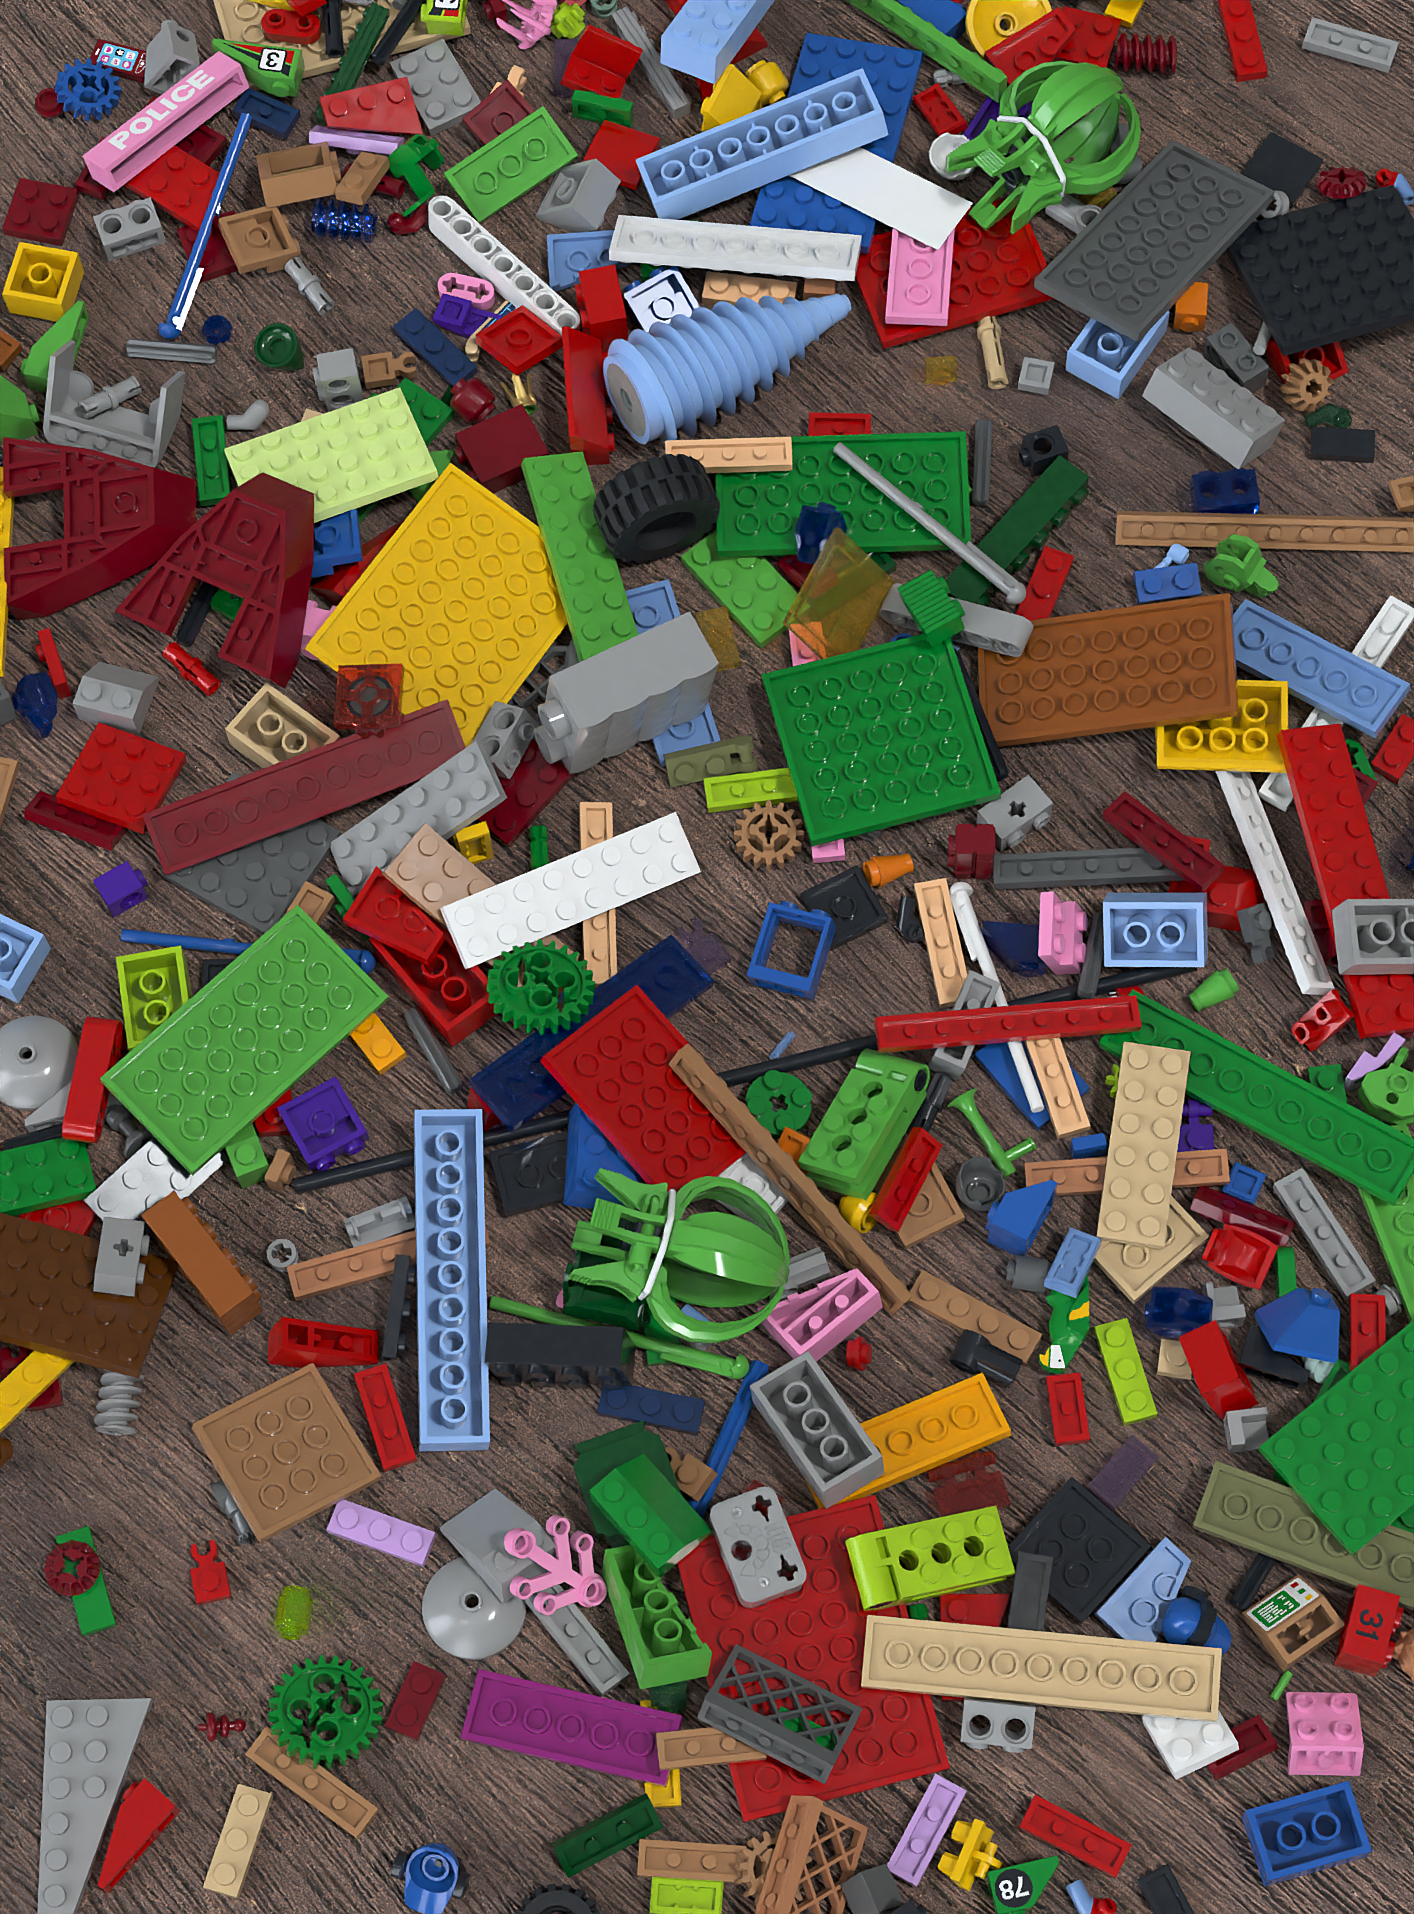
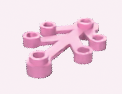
[504,1515,607,1615]

